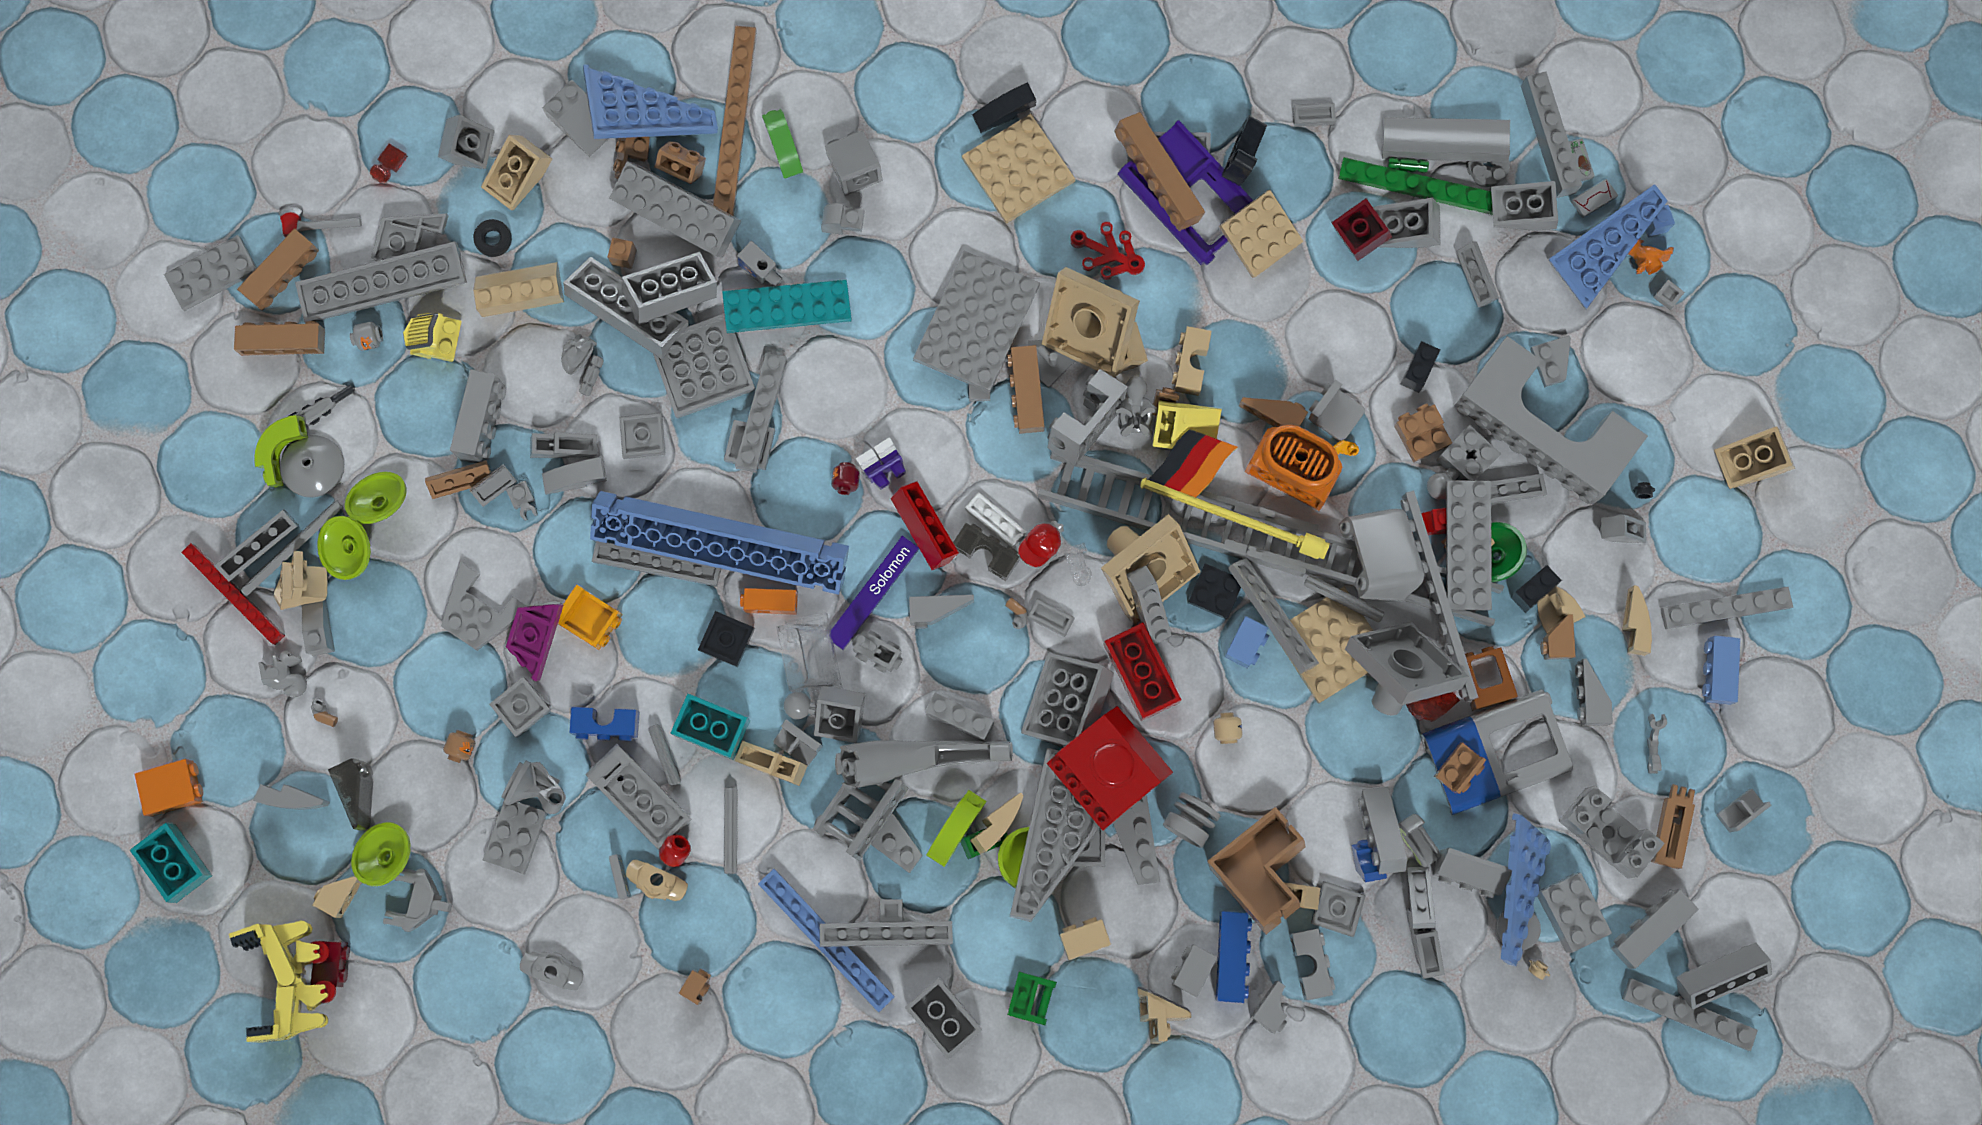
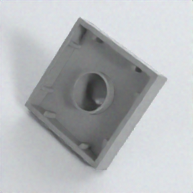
[1345,622,1469,716]

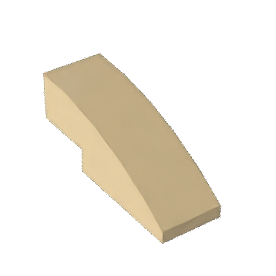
[1622,585,1652,656]
[734,741,807,786]
[970,793,1023,854]

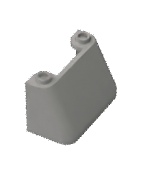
[1339,509,1424,601]

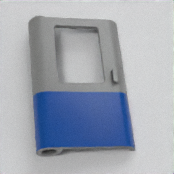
[1421,689,1573,816]

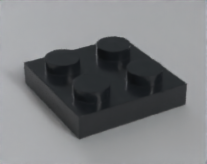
[1188,563,1241,620]
[698,611,755,668]

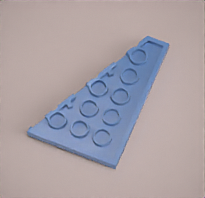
[583,65,718,139]
[1501,813,1551,967]

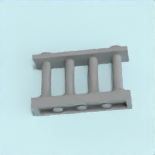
[813,779,909,861]

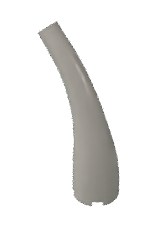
[835,740,1013,790]

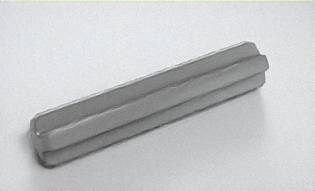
[648,724,681,786]

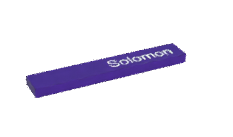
[826,536,919,651]

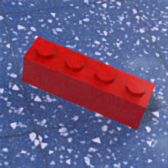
[890,481,959,570]

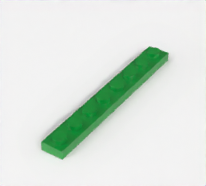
[1338,157,1493,215]

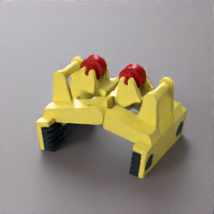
[229,921,336,1043]

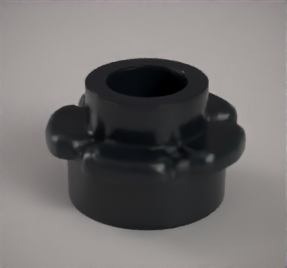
[1633,482,1655,499]

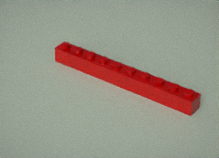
[181,543,285,645]

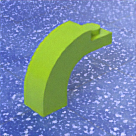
[254,415,308,487]
[926,790,987,867]

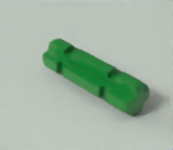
[1388,157,1429,173]

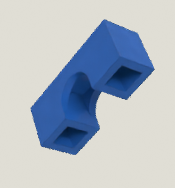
[569,707,640,741]

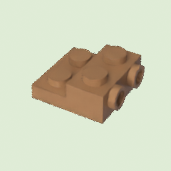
[1394,403,1452,463]

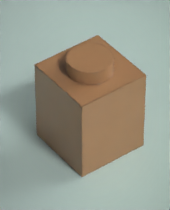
[607,237,637,269]

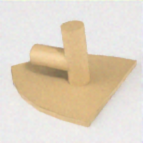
[1537,587,1586,633]

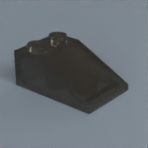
[328,758,373,832]

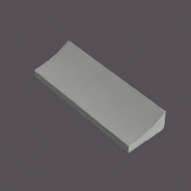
[1382,117,1510,162]
[563,257,688,359]

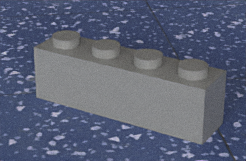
[214,509,298,582]
[1127,566,1172,644]
[1358,787,1407,874]
[1611,889,1699,969]
[1676,942,1772,1010]

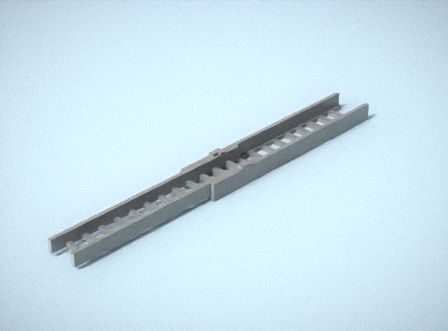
[1038,452,1504,627]

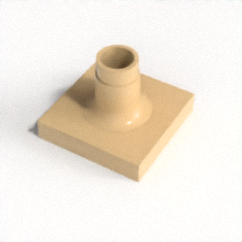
[1042,267,1140,378]
[1101,514,1200,624]

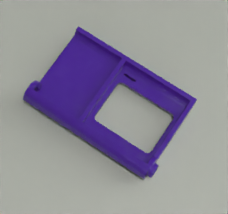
[1117,120,1253,266]

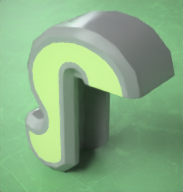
[1398,814,1440,867]

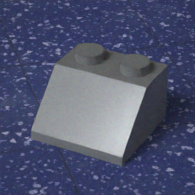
[438,115,495,169]

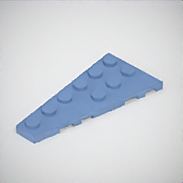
[1549,184,1668,309]

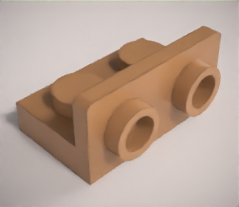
[1434,742,1486,794]

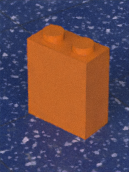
[134,759,204,817]

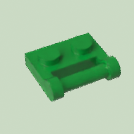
[1007,972,1057,1026]

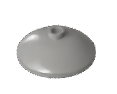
[280,435,344,498]

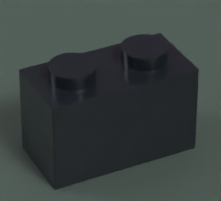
[1400,341,1441,393]
[1511,565,1562,613]

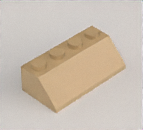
[473,262,564,317]

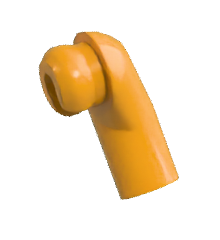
[1333,440,1359,456]

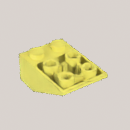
[1152,400,1222,449]

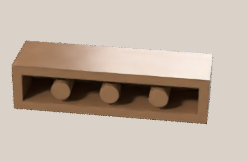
[237,229,319,311]
[234,321,325,356]
[1007,345,1044,434]

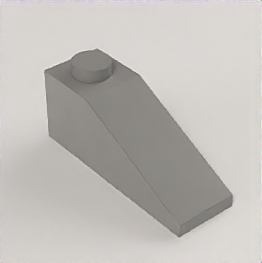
[909,595,974,629]
[302,599,335,656]

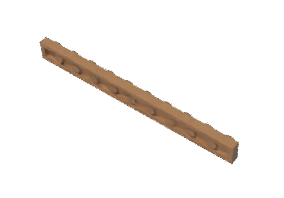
[713,26,757,216]

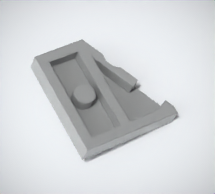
[1530,335,1571,388]

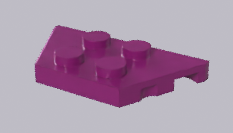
[506,604,563,681]

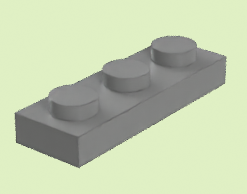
[1456,241,1499,307]
[1491,473,1547,504]
[1407,867,1436,928]

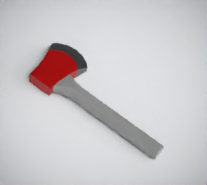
[279,206,362,237]

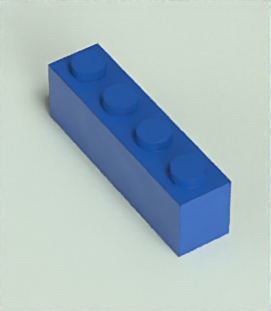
[1215,911,1252,1003]

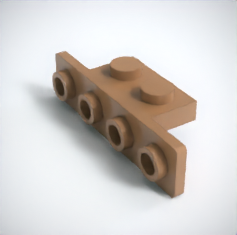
[613,137,650,179]

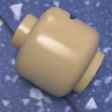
[1213,712,1242,744]

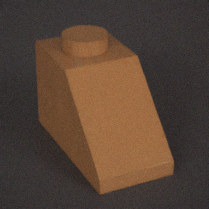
[1540,614,1575,660]

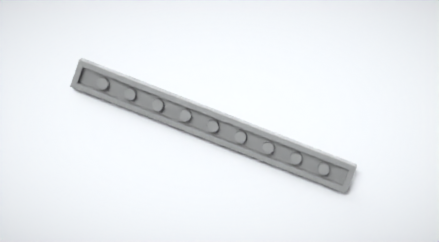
[1400,490,1478,702]

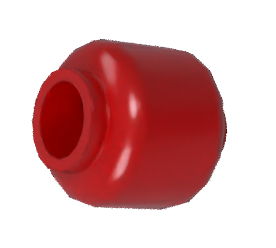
[659,834,691,867]

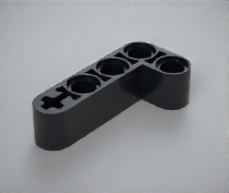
[1221,115,1267,186]

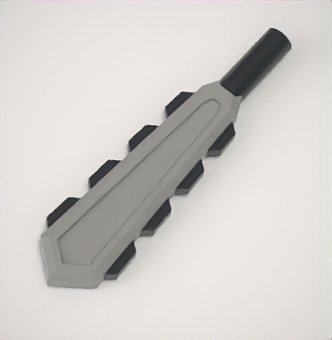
[288,385,355,430]

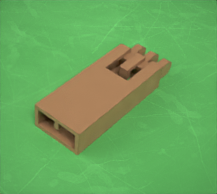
[1651,784,1695,869]

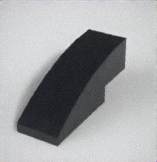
[972,82,1036,133]

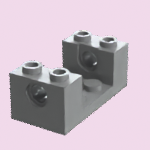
[1047,369,1128,466]
[1559,785,1665,878]

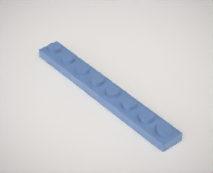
[758,869,895,1012]

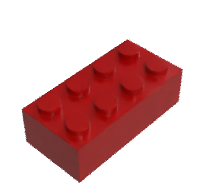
[1103,623,1182,721]

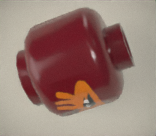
[831,462,860,495]

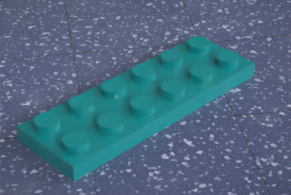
[722,280,852,333]

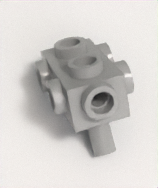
[852,630,903,673]

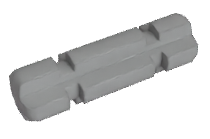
[579,356,604,396]

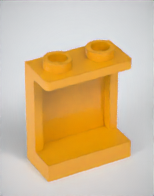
[558,584,623,650]

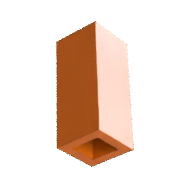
[740,588,798,615]

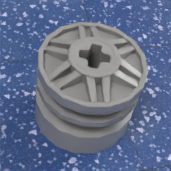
[1162,792,1221,848]

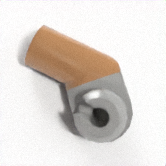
[1005,598,1027,629]
[311,698,338,727]

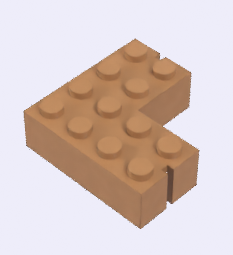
[1207,807,1306,935]

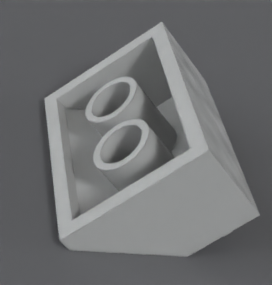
[1433,848,1512,898]

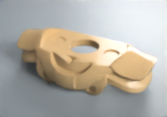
[626,860,688,901]

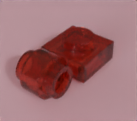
[370,144,408,183]

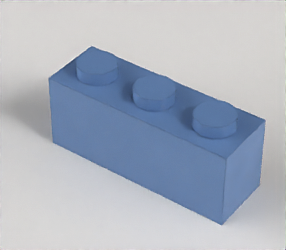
[1702,636,1740,705]

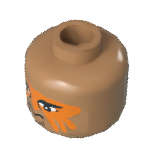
[443,730,476,763]

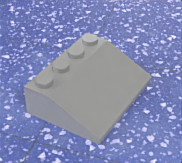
[1021,652,1114,748]

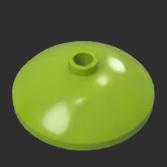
[345,472,407,524]
[317,516,371,580]
[351,822,411,887]
[998,827,1029,889]

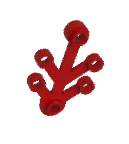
[1070,222,1145,280]

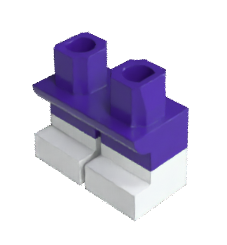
[856,437,906,490]

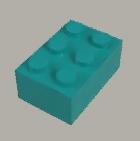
[670,693,750,760]
[130,823,212,903]

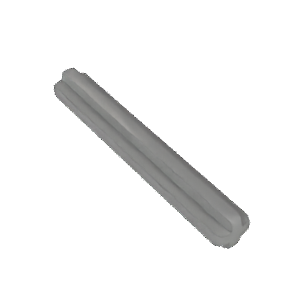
[1304,575,1384,622]
[724,787,738,874]

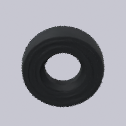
[473,219,512,257]

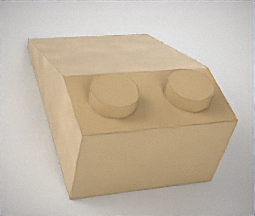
[481,135,552,210]
[1714,426,1796,489]

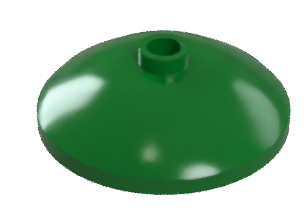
[1491,522,1527,582]

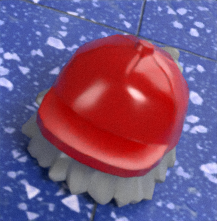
[1018,521,1064,568]

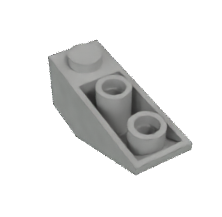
[1575,659,1613,726]

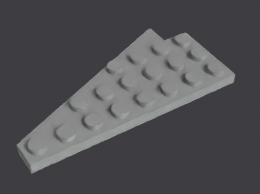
[1010,748,1100,922]

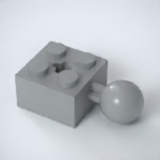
[1427,425,1501,500]
[784,686,865,743]

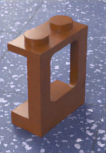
[1465,646,1518,711]

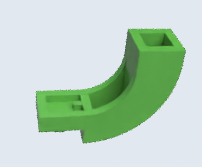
[762,109,803,179]

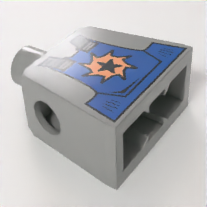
[737,241,783,286]

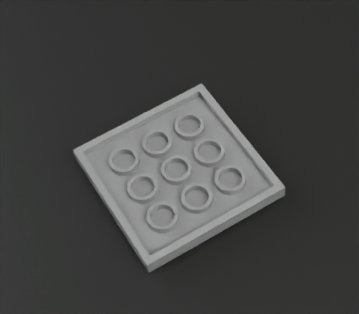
[653,314,756,419]

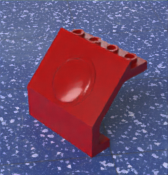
[1047,706,1173,831]

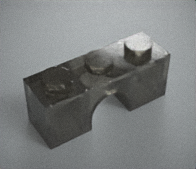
[953,523,1020,581]

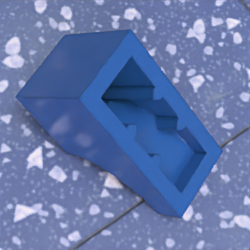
[1352,840,1387,883]

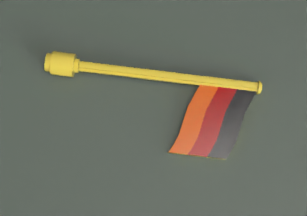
[1140,429,1330,559]

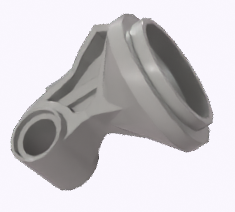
[501,760,566,814]

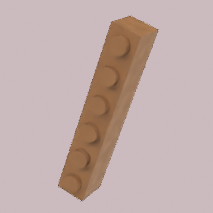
[1114,112,1205,231]

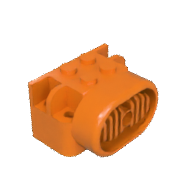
[1244,425,1343,511]

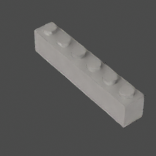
[1521,71,1582,198]

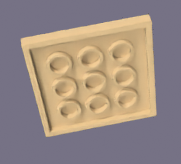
[962,114,1075,224]
[1273,586,1373,704]

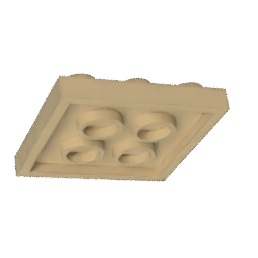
[1219,190,1304,278]

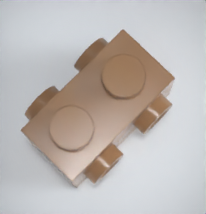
[655,141,706,184]

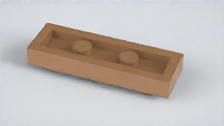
[425,460,492,499]

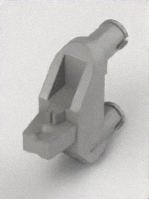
[383,868,452,932]

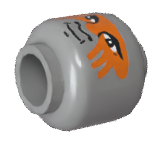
[350,322,383,351]

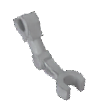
[1647,714,1667,774]

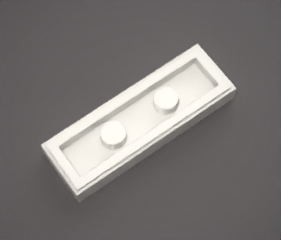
[965,492,1027,549]

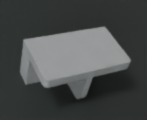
[773,720,823,767]
[1716,789,1772,833]

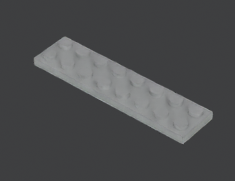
[295,241,467,322]

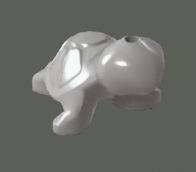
[1116,375,1157,437]

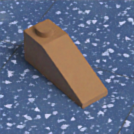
[1239,397,1308,427]

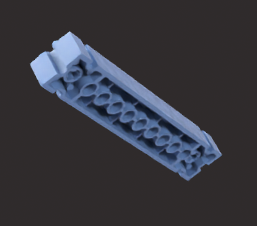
[590,491,849,595]

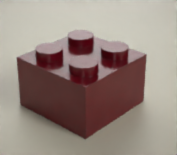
[1331,198,1392,261]

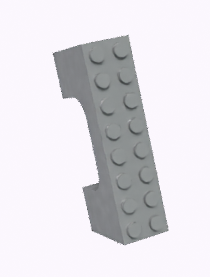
[1454,336,1648,505]

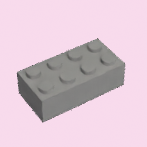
[622,252,717,324]
[450,369,506,463]

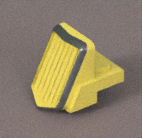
[403,313,462,362]

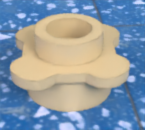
[1528,960,1550,980]

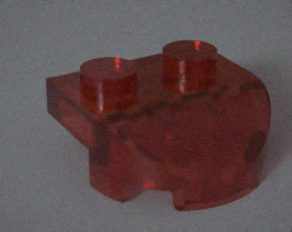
[1406,692,1460,722]

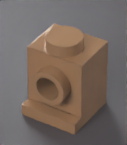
[678,968,711,1005]

